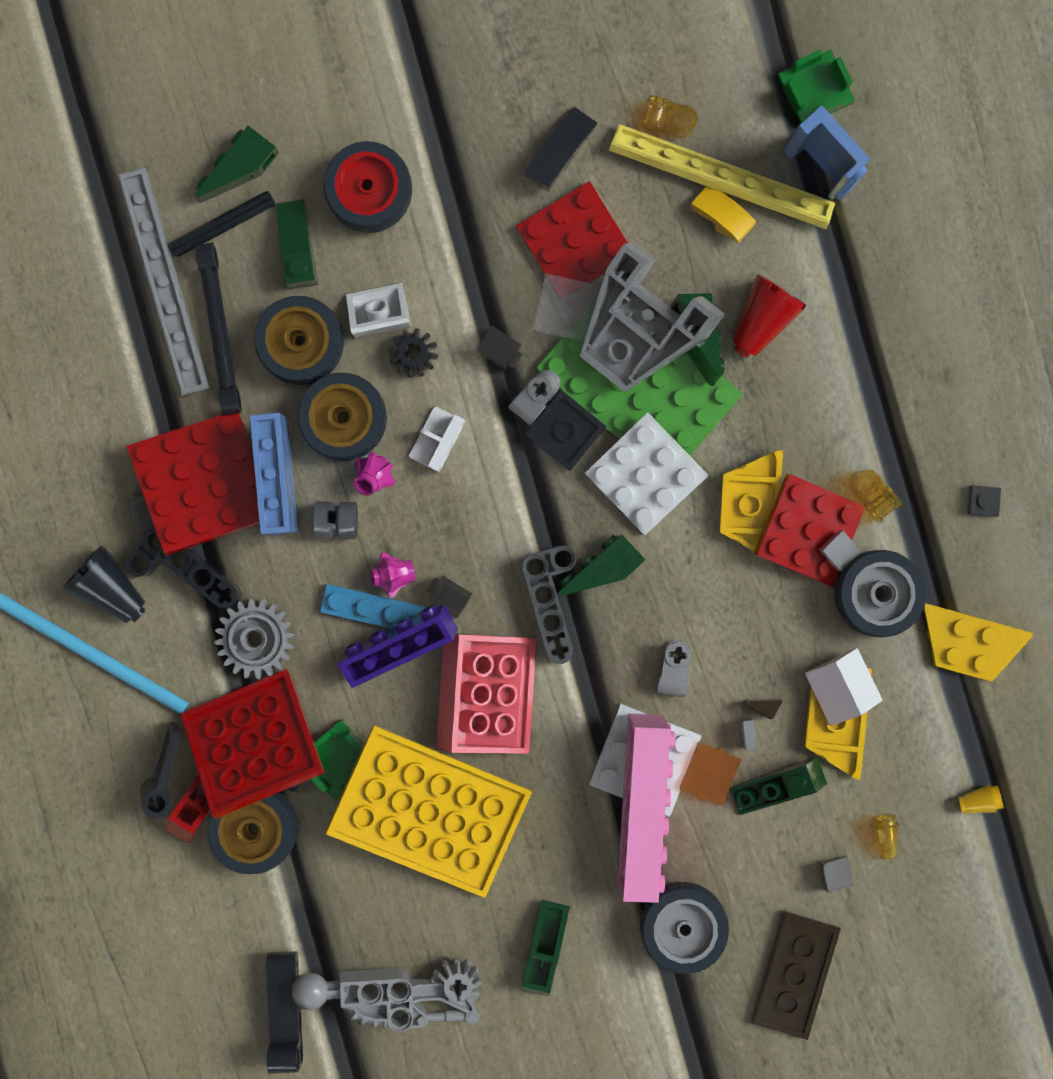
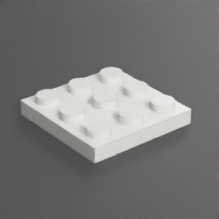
[585,412,708,535]
[589,703,701,817]

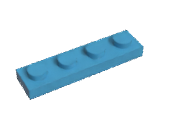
[320,584,426,629]

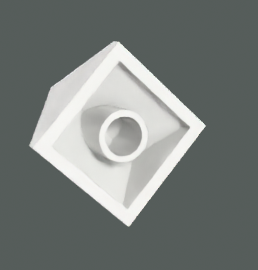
[346,283,411,339]
[804,648,883,726]

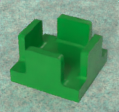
[777,49,855,124]
[311,719,364,802]

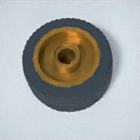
[255,296,344,385]
[298,372,387,461]
[208,792,298,874]

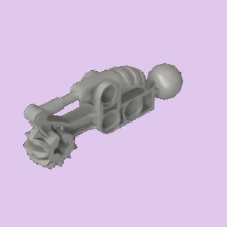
[291,956,482,1032]

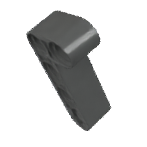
[522,546,576,664]

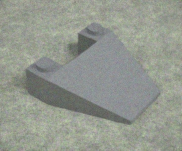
[580,243,725,392]

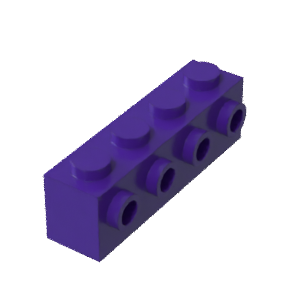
[337,604,458,689]

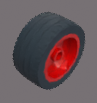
[324,141,412,233]

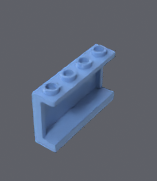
[783,105,871,201]
[250,413,299,535]

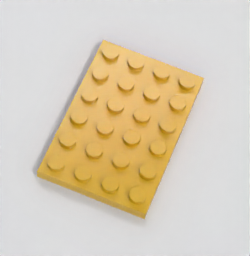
[325,724,532,898]

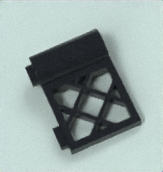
[140,721,181,819]

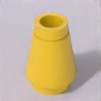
[958,784,1004,814]

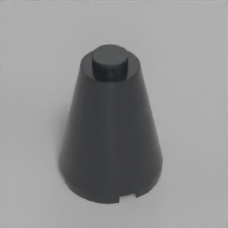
[63,545,146,623]

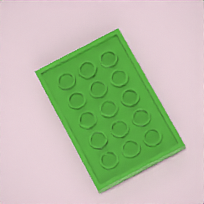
[536,297,743,455]

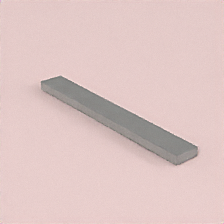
[118,167,210,397]

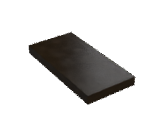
[751,910,841,1040]

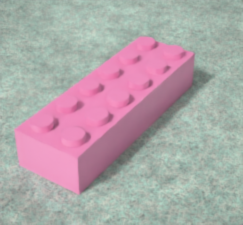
[617,713,675,903]

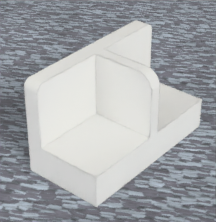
[409,407,465,473]

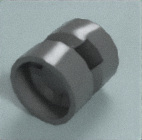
[314,501,358,539]

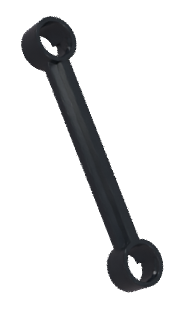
[195,242,242,416]

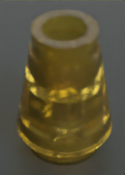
[870,814,899,859]

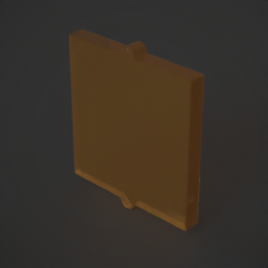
[679,742,741,806]

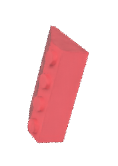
[436,633,537,754]

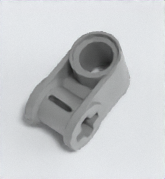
[508,370,561,426]
[656,640,691,697]

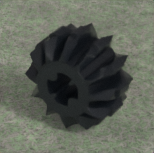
[389,328,438,378]

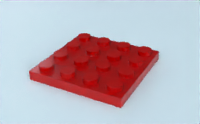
[126,414,260,556]
[180,669,325,819]

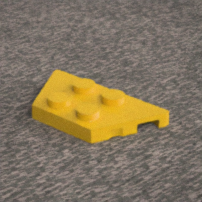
[719,450,783,551]
[923,603,1033,682]
[804,668,872,780]

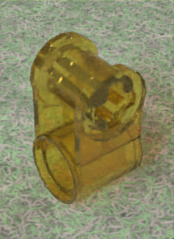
[640,95,698,138]
[850,470,903,524]

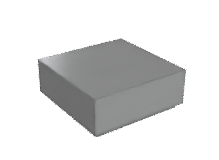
[819,530,861,572]
[739,718,756,750]

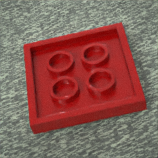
[516,181,628,301]
[754,473,865,587]

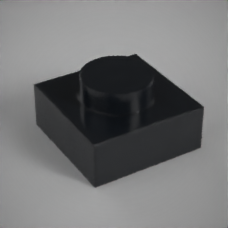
[968,485,1001,517]

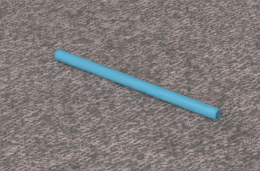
[0,592,189,714]

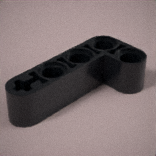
[125,528,242,609]
[266,951,303,1074]

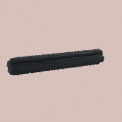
[169,191,275,257]

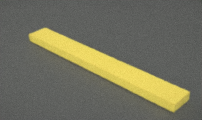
[609,124,835,229]

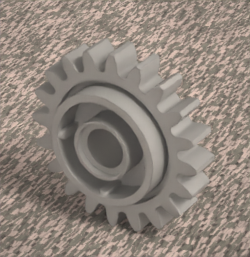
[214,599,296,679]

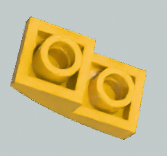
[691,186,756,244]

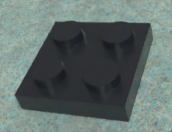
[525,390,607,472]

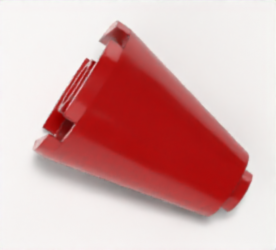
[732,274,807,358]

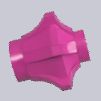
[353,452,396,496]
[370,552,415,598]

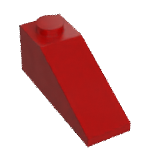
[164,774,210,844]

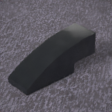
[525,107,598,192]

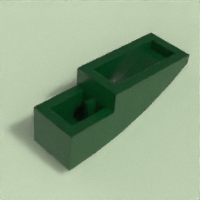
[520,900,570,996]

